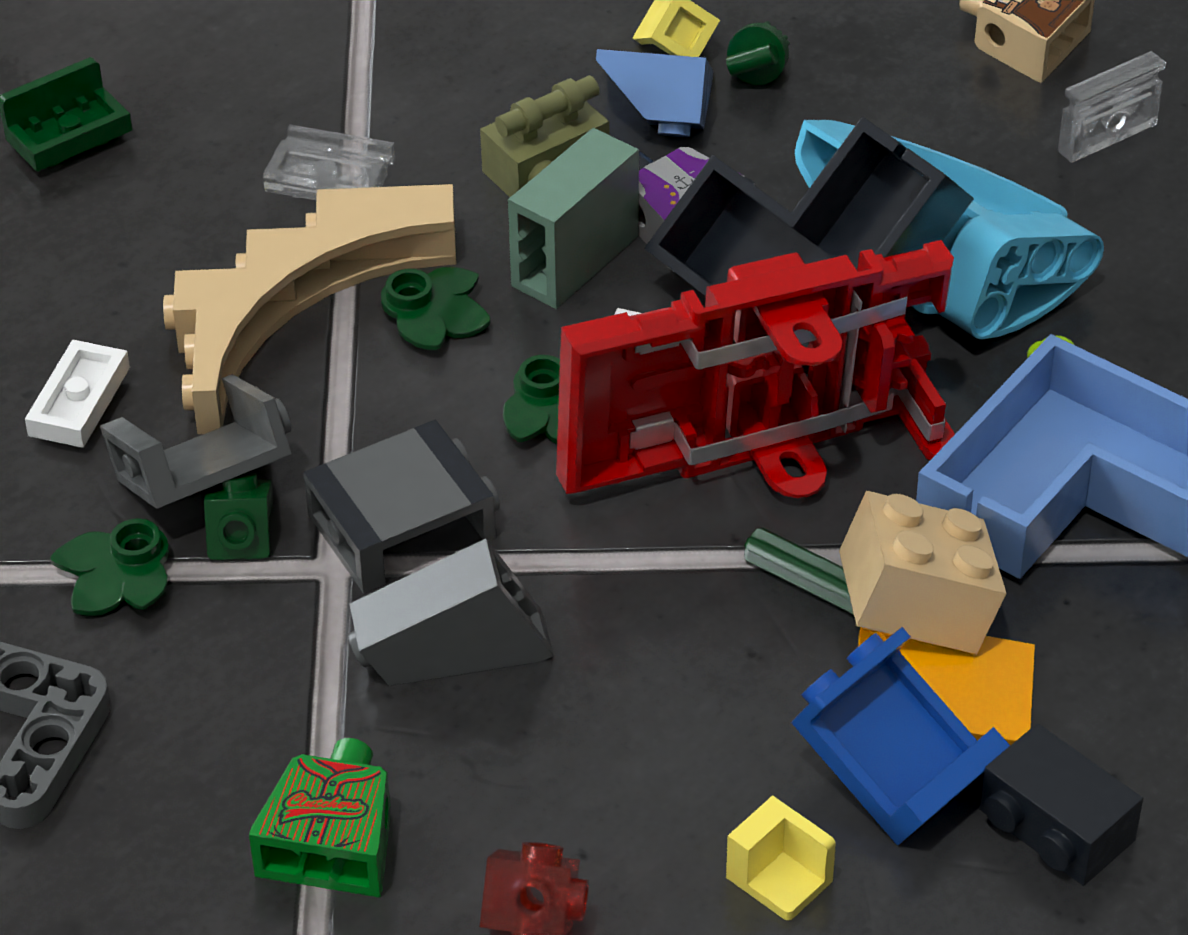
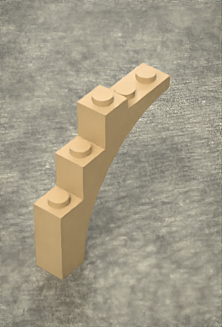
[163,184,456,434]

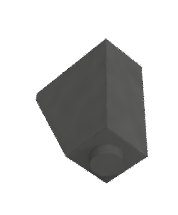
[348,539,554,686]

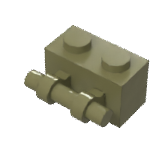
[480,75,609,197]

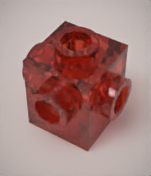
[479,842,589,935]

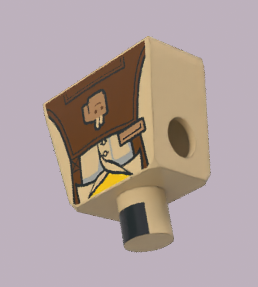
[959,0,1095,83]

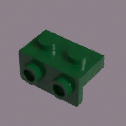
[0,57,133,172]

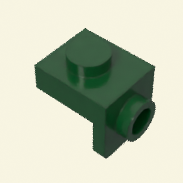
[204,472,274,560]

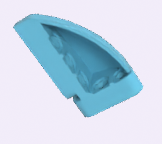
[795,120,1104,339]

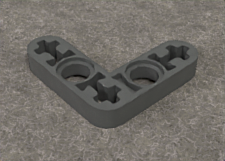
[0,642,111,829]

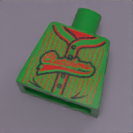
[249,738,391,898]

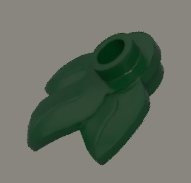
[381,267,491,350]
[503,355,560,444]
[50,518,169,616]

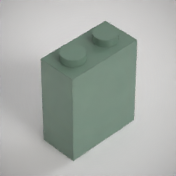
[508,128,639,309]

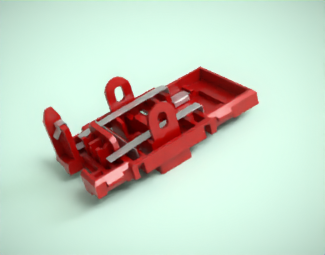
[556,240,955,498]

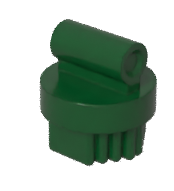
[726,21,790,85]

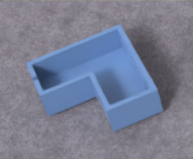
[916,334,1188,579]

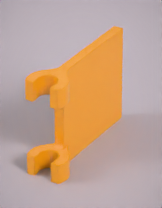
[857,627,1035,746]

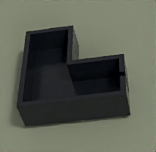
[644,116,974,374]

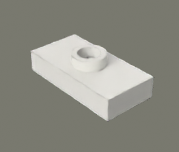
[25,340,130,448]

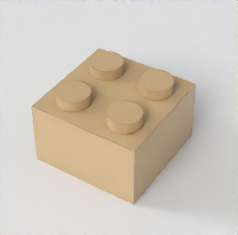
[839,490,1007,654]

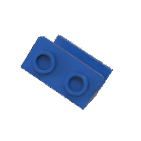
[791,627,1010,846]

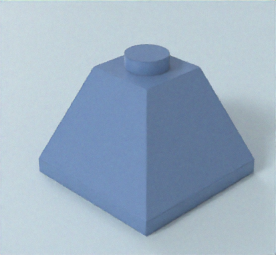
[596,49,713,137]

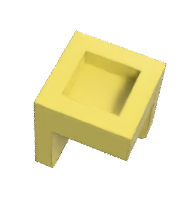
[633,0,720,57]
[726,795,836,920]

